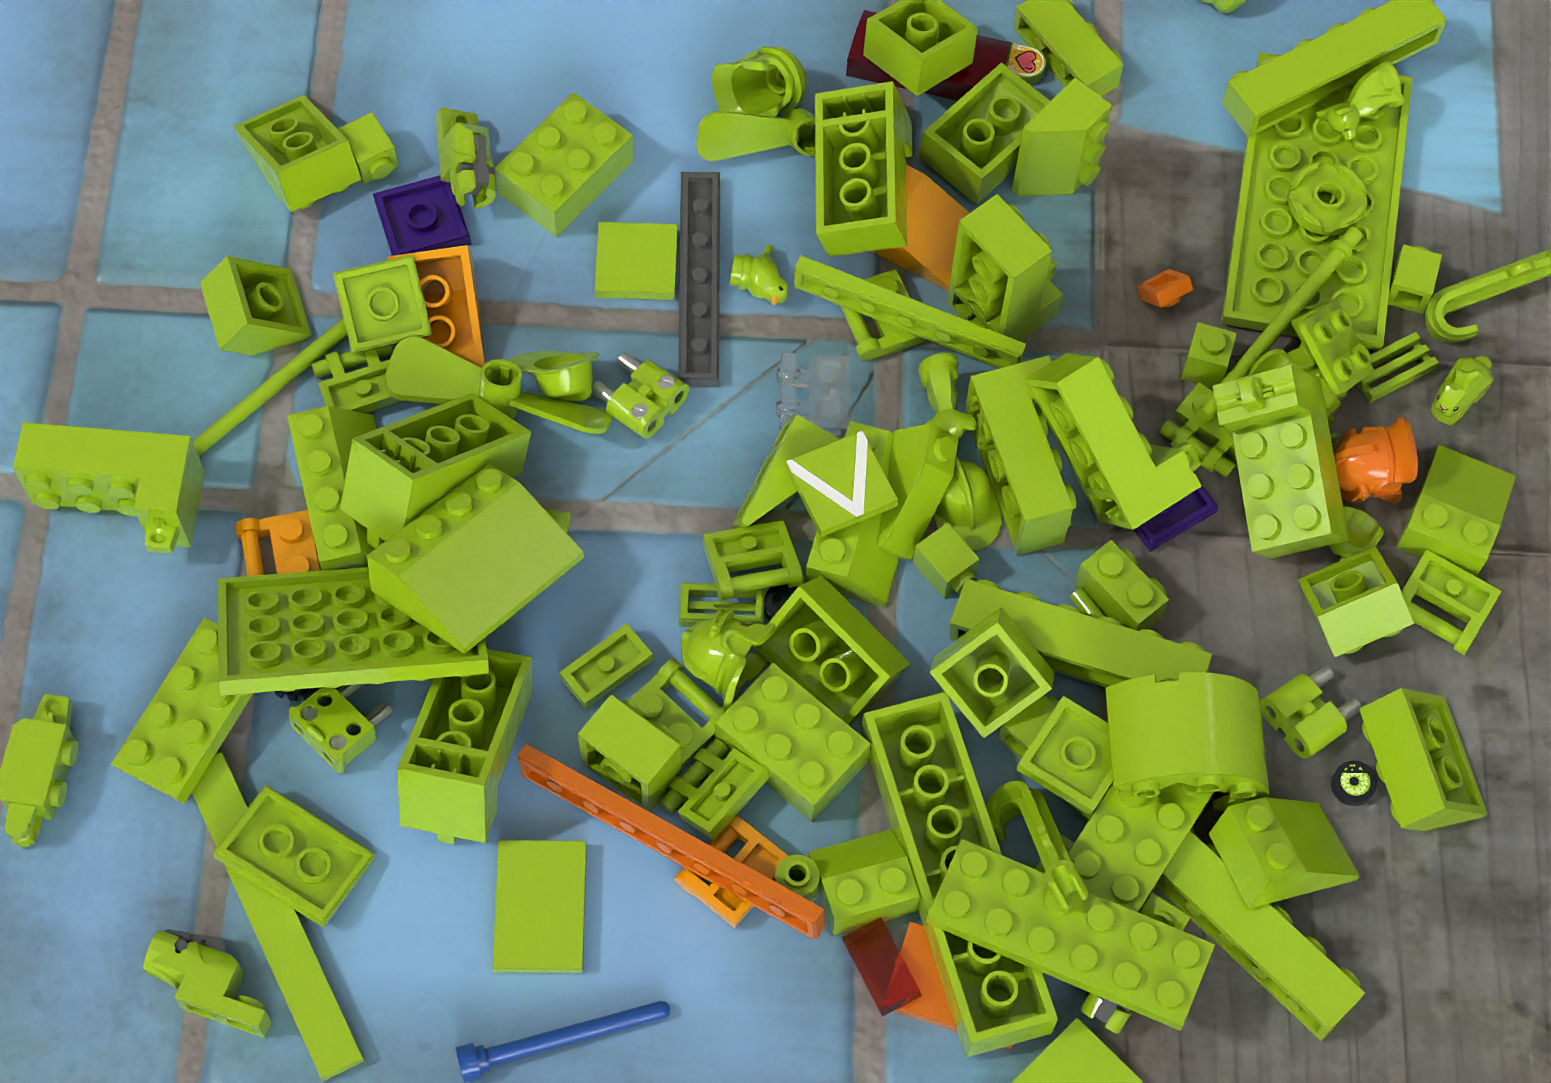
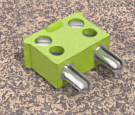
[289,684,393,774]

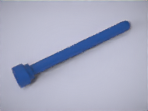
[455,1001,670,1083]

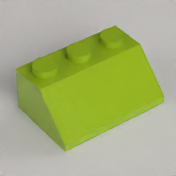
[1012,78,1112,196]
[753,575,911,726]
[1359,688,1488,831]

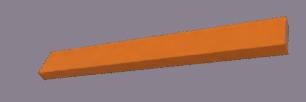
[517,744,825,940]

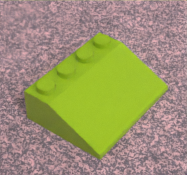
[367,463,584,654]

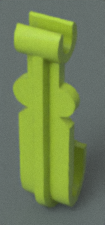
[1425,247,1551,344]
[986,780,1088,909]

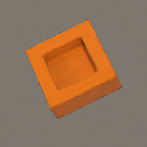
[1136,269,1194,308]

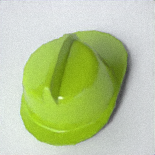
[509,351,599,402]
[933,457,1002,551]

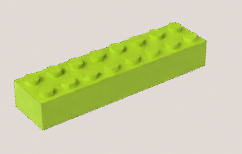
[861,692,1058,1058]

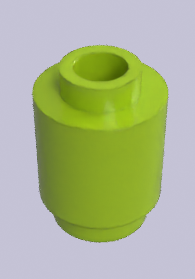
[775,854,820,902]

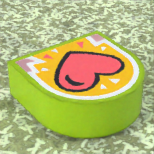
[1006,42,1046,85]

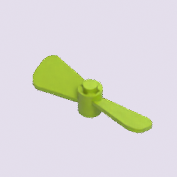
[695,108,908,161]
[385,336,612,434]

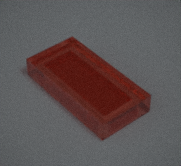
[841,918,922,1017]

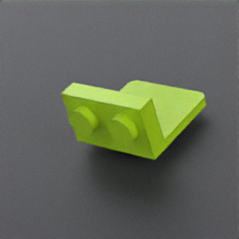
[1291,298,1374,396]

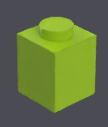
[338,112,399,185]
[1388,244,1442,314]
[1181,322,1237,388]
[913,523,980,599]

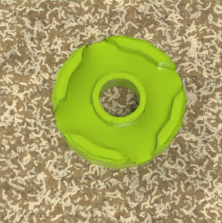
[1287,162,1368,236]

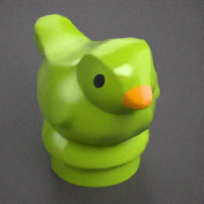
[729,244,789,305]

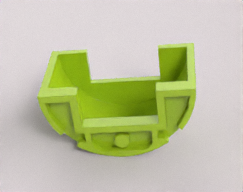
[1105,672,1270,811]

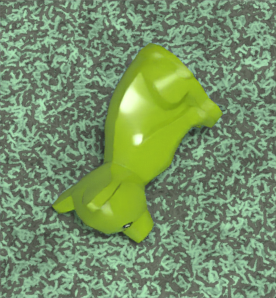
[1316,61,1404,141]
[918,353,977,438]

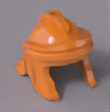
[1333,417,1418,504]

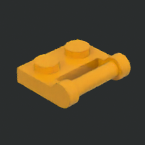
[235,510,321,576]
[674,815,788,928]

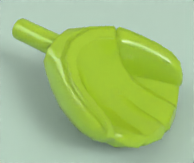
[1329,506,1384,561]

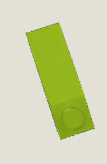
[731,414,840,529]
[877,423,959,560]

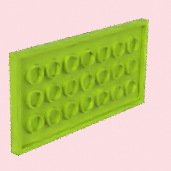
[1221,52,1413,351]

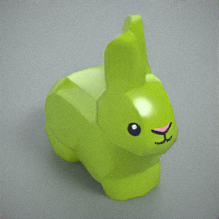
[1431,356,1494,425]

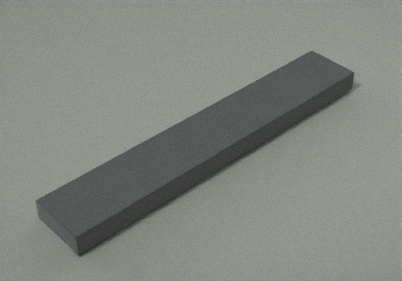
[678,172,720,387]

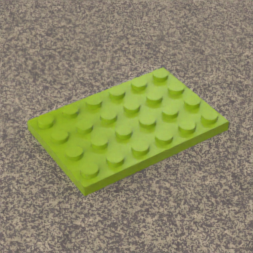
[217,567,489,696]

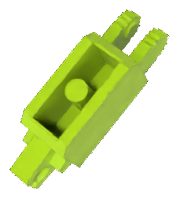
[0,694,78,849]

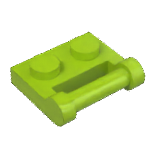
[834,269,926,361]
[703,520,803,601]
[1401,549,1501,656]
[629,658,725,771]

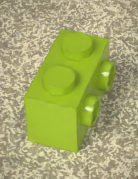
[1074,540,1169,631]

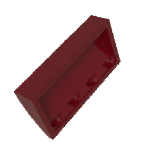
[846,10,1012,101]

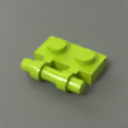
[311,345,402,413]
[1159,382,1236,478]
[659,739,770,841]

